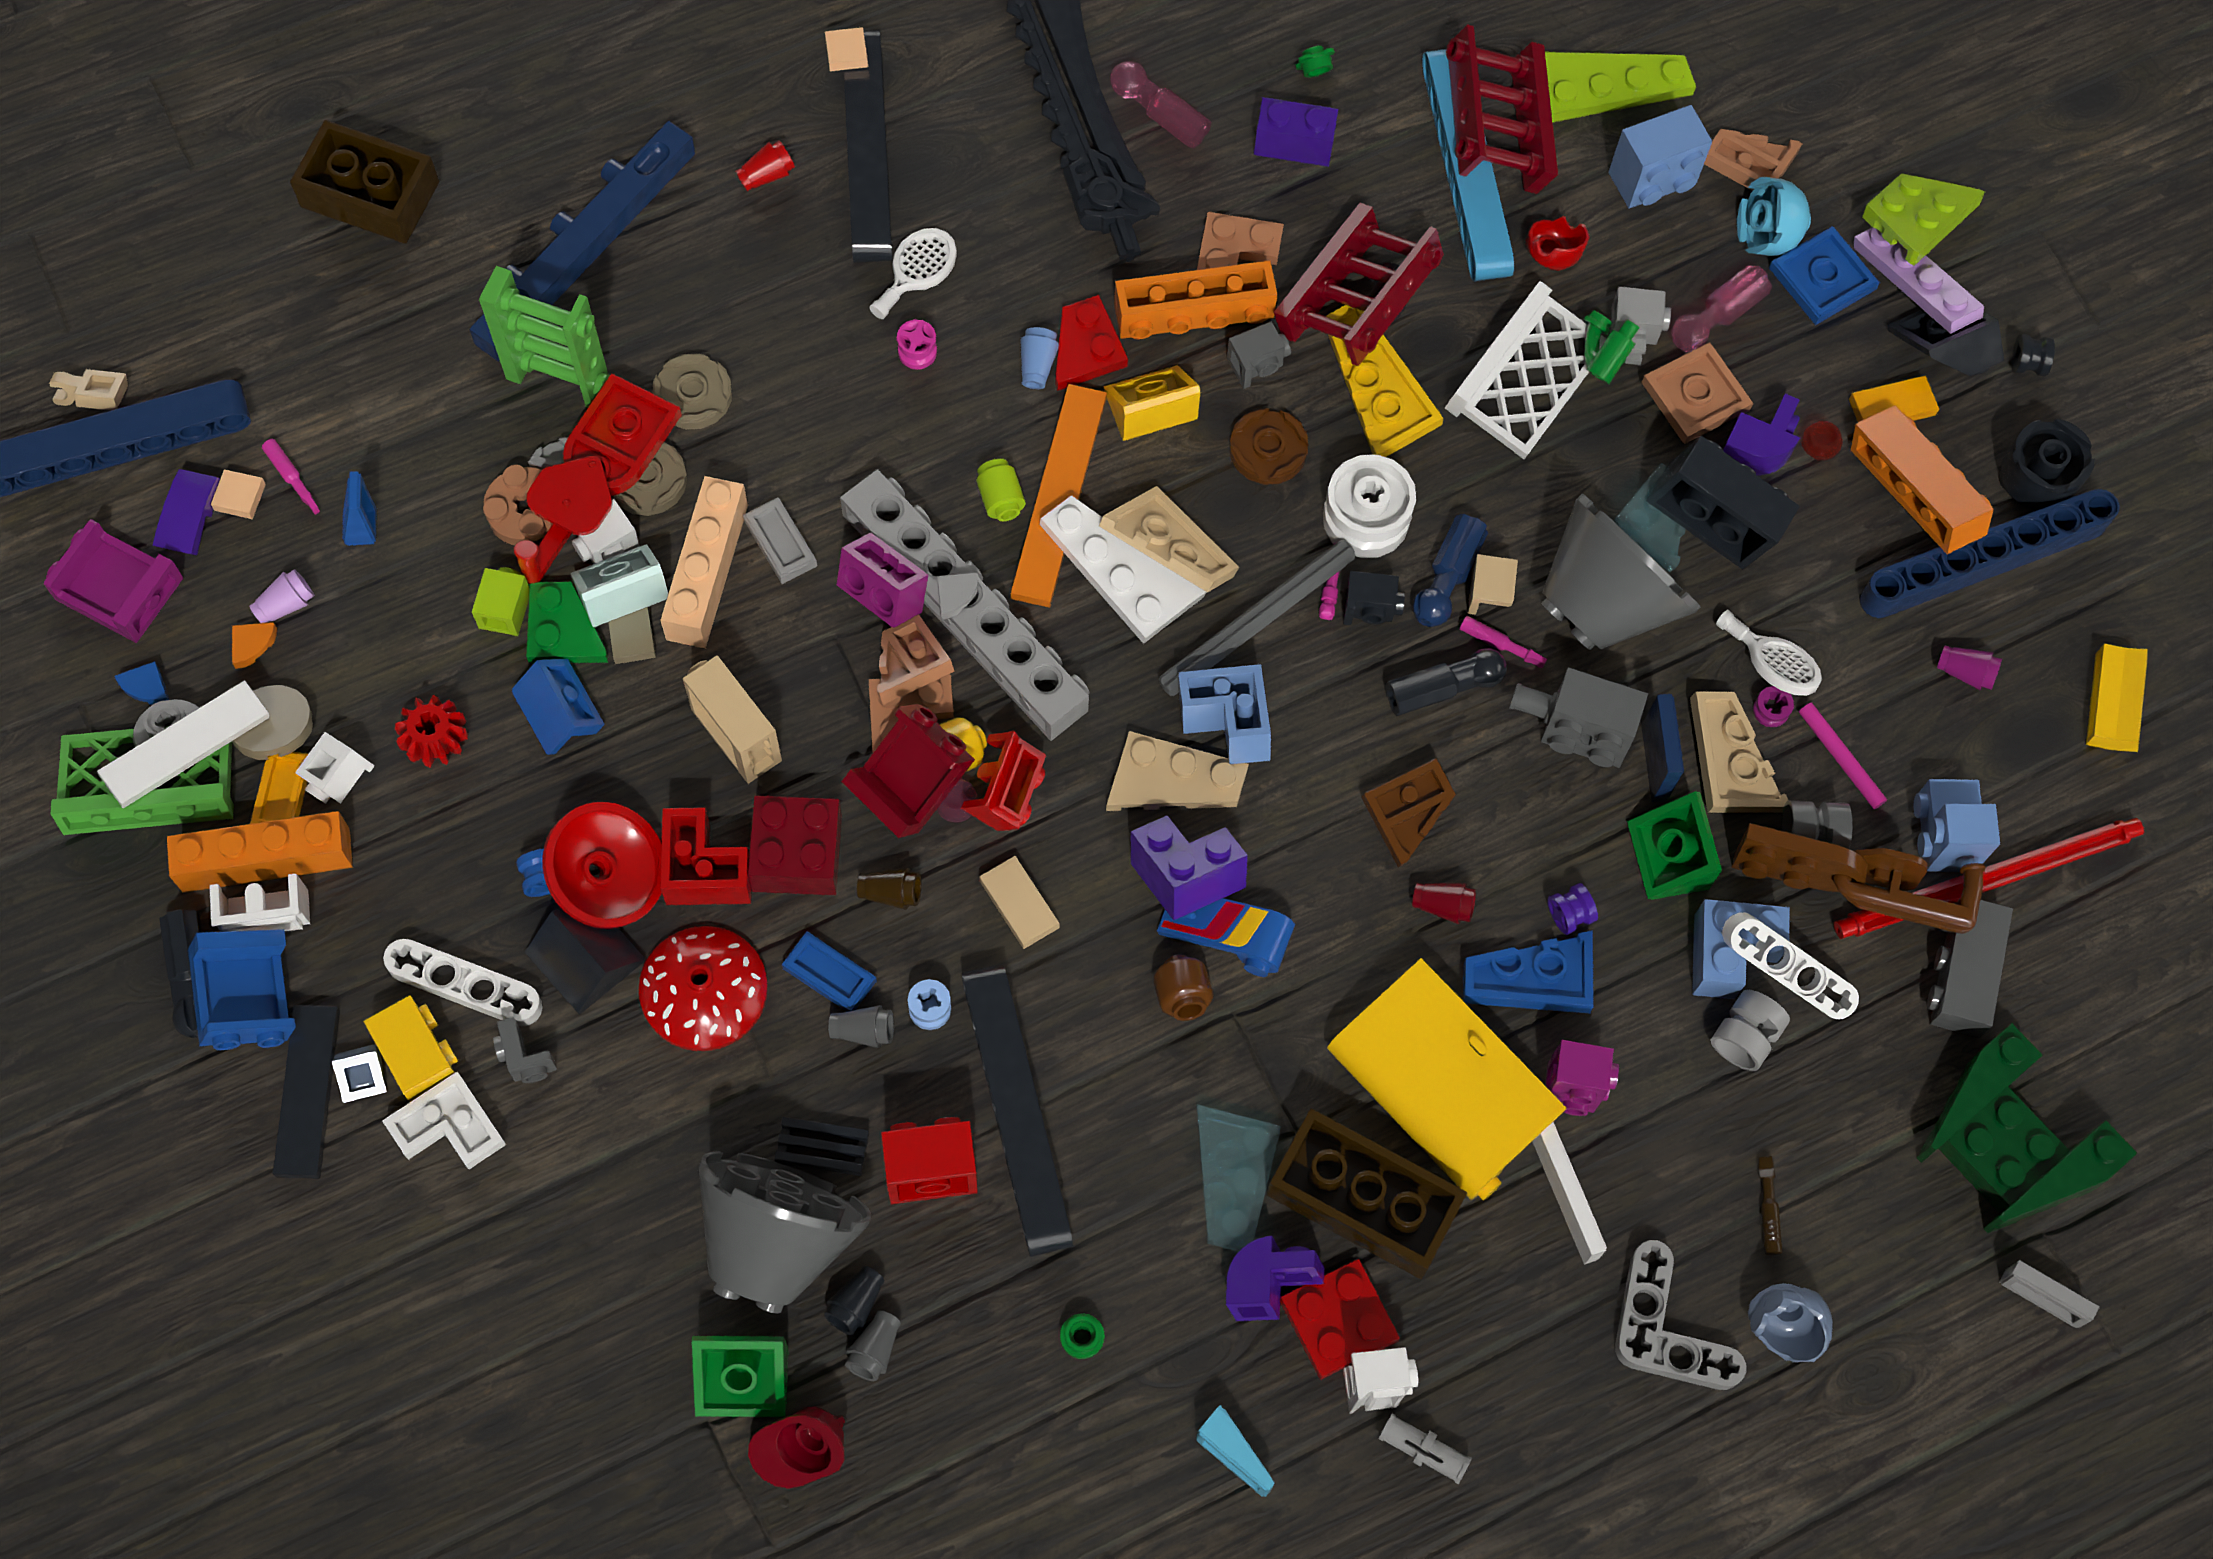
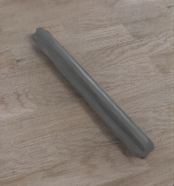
[1159,540,1355,696]

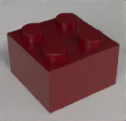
[748,796,842,895]

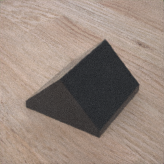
[525,908,646,1015]

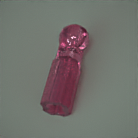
[1111,61,1212,149]
[1671,265,1772,352]

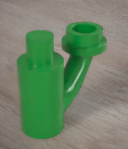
[1583,310,1640,384]

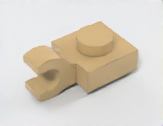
[49,369,128,411]

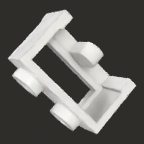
[210,874,310,932]
[1343,1347,1418,1414]

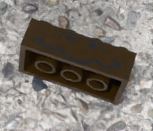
[1266,1108,1468,1280]

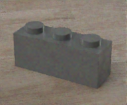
[1927,898,2013,1038]

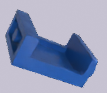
[188,929,296,1050]

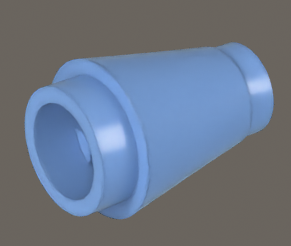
[1020,327,1059,389]

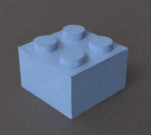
[1608,105,1713,208]

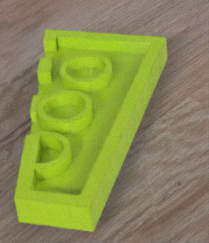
[1545,52,1696,122]

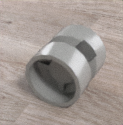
[1710,990,1790,1071]

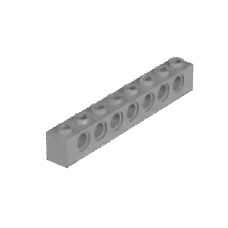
[840,469,1089,741]

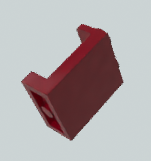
[841,704,975,838]

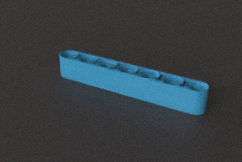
[1423,49,1514,281]

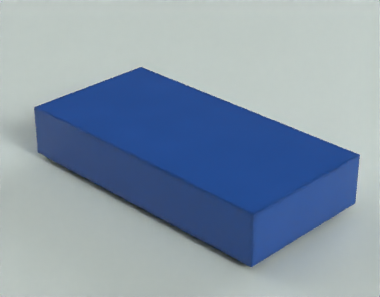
[782,932,877,1012]

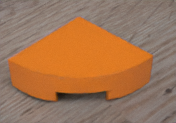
[232,622,277,669]

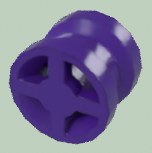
[1548,883,1598,935]

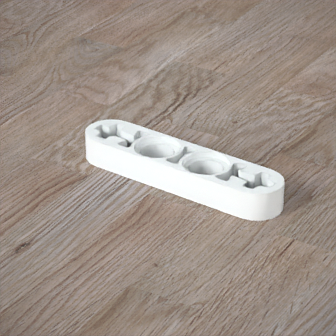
[1722,913,1859,1019]
[383,939,543,1027]

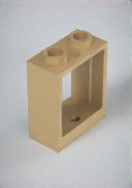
[683,655,782,784]

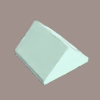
[570,544,668,627]

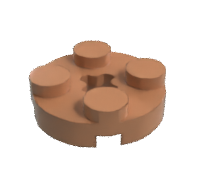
[483,465,553,545]

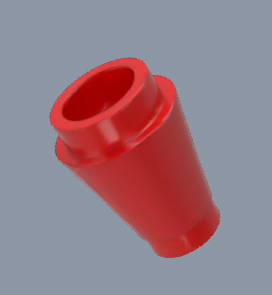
[735,140,795,191]

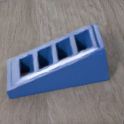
[342,471,376,546]

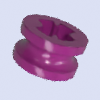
[1753,686,1794,728]

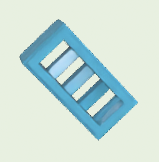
[1196,1405,1275,1497]

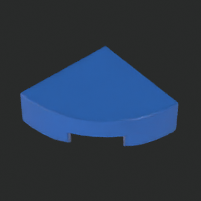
[115,661,169,705]

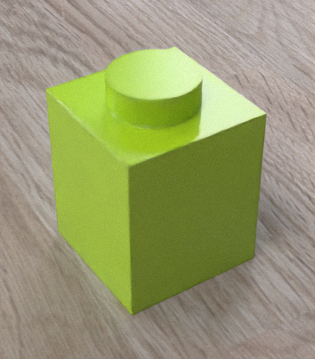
[472,567,530,636]

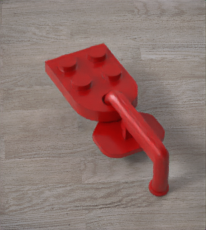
[514,373,682,584]

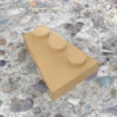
[1099,486,1239,593]
[1690,692,1788,813]

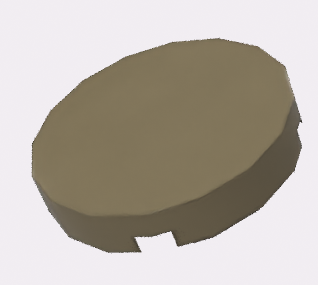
[653,354,732,429]
[611,442,687,516]
[232,685,313,760]

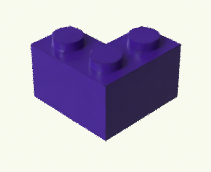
[1131,816,1248,921]

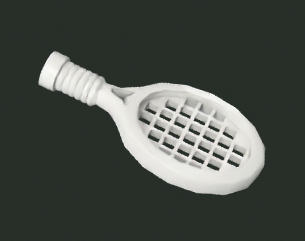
[870,228,957,319]
[1716,610,1822,696]

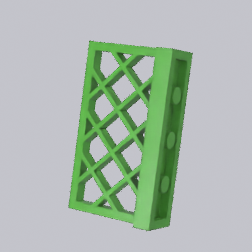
[51,725,234,835]

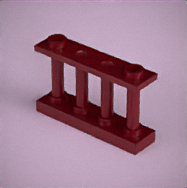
[1446,24,1558,194]
[1274,203,1444,366]

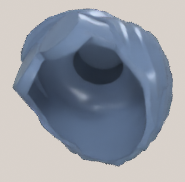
[1748,1283,1833,1362]

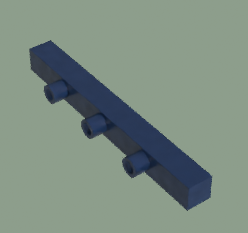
[469,121,695,362]

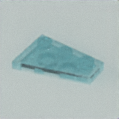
[1196,1105,1281,1251]

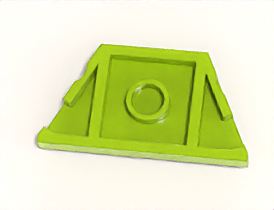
[1863,174,1985,266]

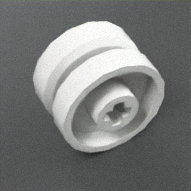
[1323,455,1416,558]

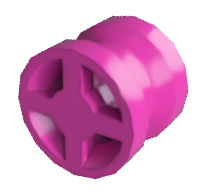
[897,320,937,369]

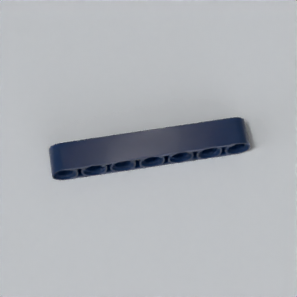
[0,380,251,497]
[1860,489,2120,618]

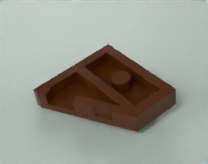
[1361,758,1456,868]

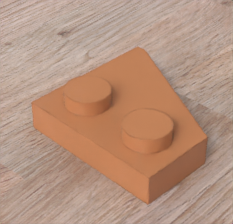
[1704,129,1802,191]

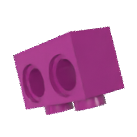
[836,532,929,628]

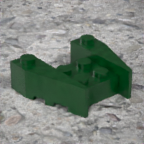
[1917,1023,2137,1234]

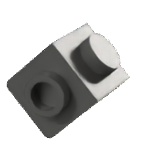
[493,1017,557,1083]

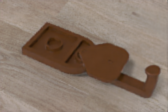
[1731,823,1986,934]

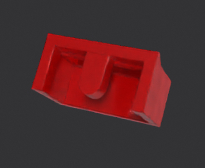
[961,731,1046,831]

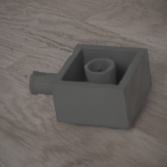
[1509,667,1648,768]

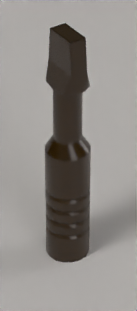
[1759,1156,1783,1255]

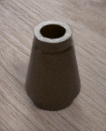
[857,868,922,910]

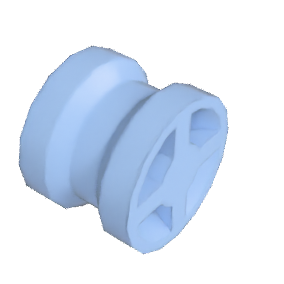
[908,979,951,1030]

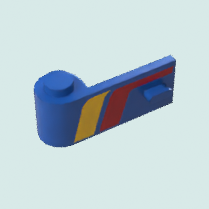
[1157,898,1295,977]

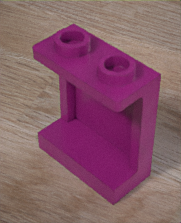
[44,519,183,643]

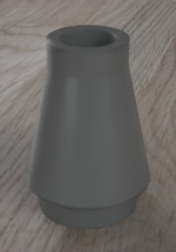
[828,1005,894,1048]
[845,1311,901,1381]

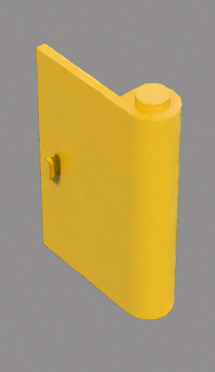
[1327,958,1567,1201]

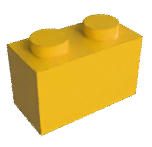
[364,995,458,1102]

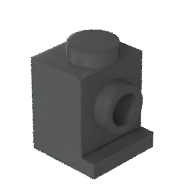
[1227,322,1291,389]

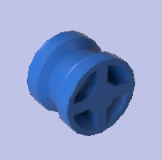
[516,849,550,897]

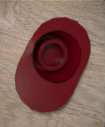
[748,1406,845,1489]

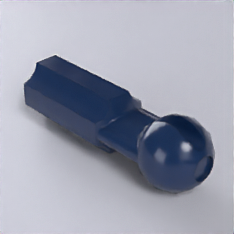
[1412,514,1488,627]

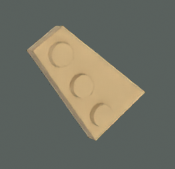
[1106,731,1249,811]

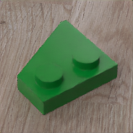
[526,582,608,664]

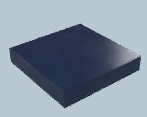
[1641,694,1684,802]

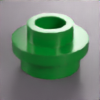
[1060,1313,1105,1359]

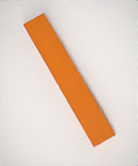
[1011,384,1107,608]

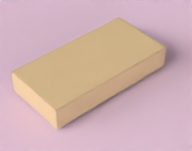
[979,856,1060,949]

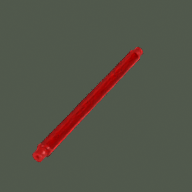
[1834,818,2144,939]

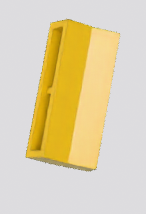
[2086,644,2148,752]

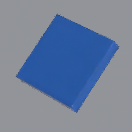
[1769,226,1880,325]

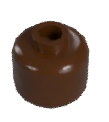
[1153,955,1214,1021]

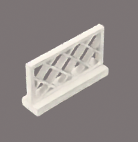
[1445,281,1606,459]

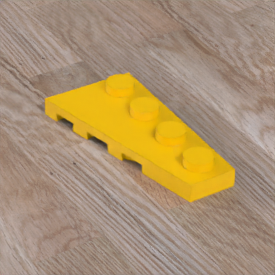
[1326,305,1443,457]

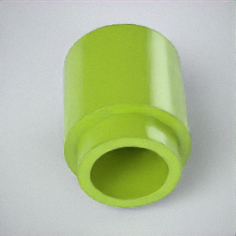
[976,459,1026,521]

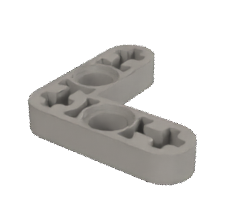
[1615,1240,1746,1390]

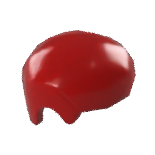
[1525,216,1590,271]

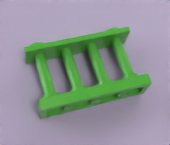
[479,266,610,408]

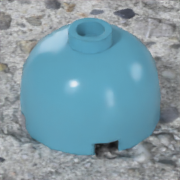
[1737,177,1811,256]

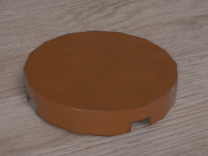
[1229,409,1308,485]

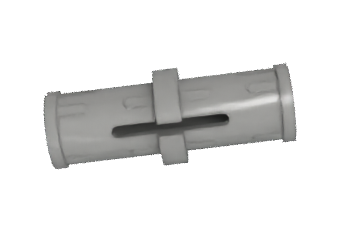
[1379,1413,1472,1484]

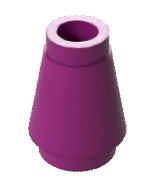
[1937,645,2002,690]

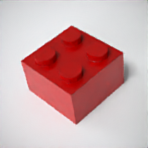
[881,1117,978,1204]

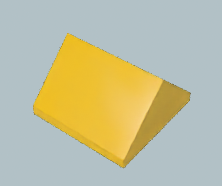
[1104,365,1200,441]

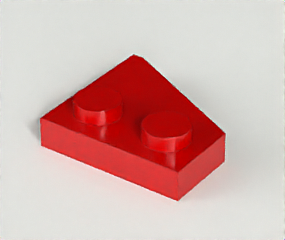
[1056,295,1128,391]

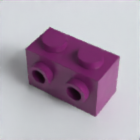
[1545,1040,1619,1116]

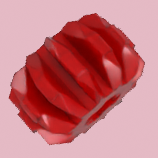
[395,695,468,768]

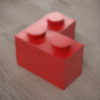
[660,808,751,905]

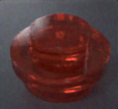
[1802,421,1842,460]

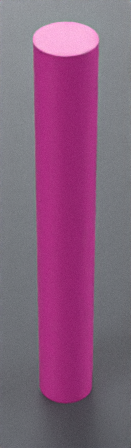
[1799,702,1887,809]

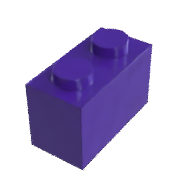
[1254,97,1338,167]

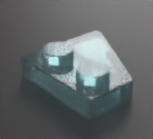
[1613,463,1685,573]

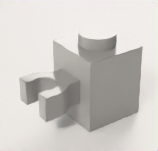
[1610,287,1671,365]

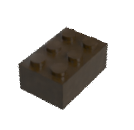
[290,120,439,244]

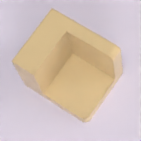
[1468,554,1518,615]

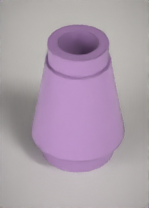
[249,569,314,623]

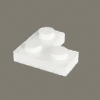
[382,1072,506,1169]

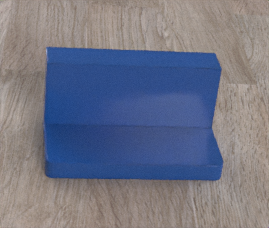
[512,659,605,755]

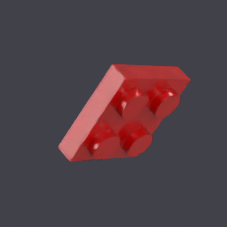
[1280,1259,1400,1380]

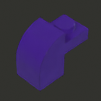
[1723,393,1800,475]
[1226,1236,1324,1321]

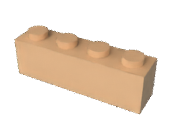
[660,476,748,649]

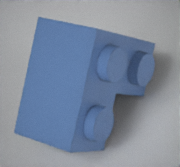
[1178,664,1271,764]
[1914,779,2000,872]
[1692,899,1790,999]

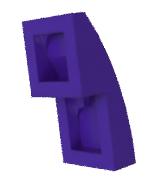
[152,469,220,555]

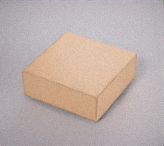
[825,27,868,71]
[211,469,266,519]

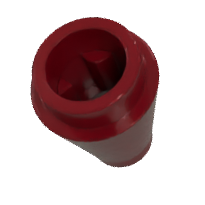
[1412,883,1476,924]

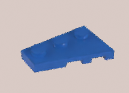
[1463,930,1593,1013]

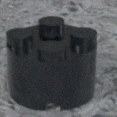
[1999,419,2095,511]

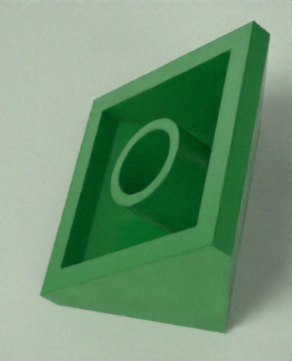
[1627,791,1722,900]
[692,1336,789,1417]

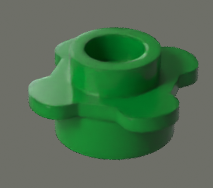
[1295,46,1335,78]

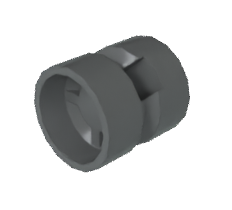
[1781,800,1853,849]

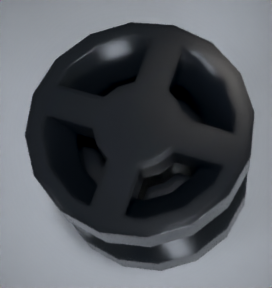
[2012,334,2055,376]

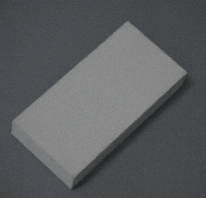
[743,497,817,584]
[2000,1260,2099,1328]

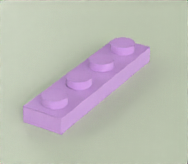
[1854,228,1984,334]

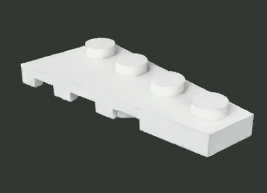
[1039,495,1206,644]

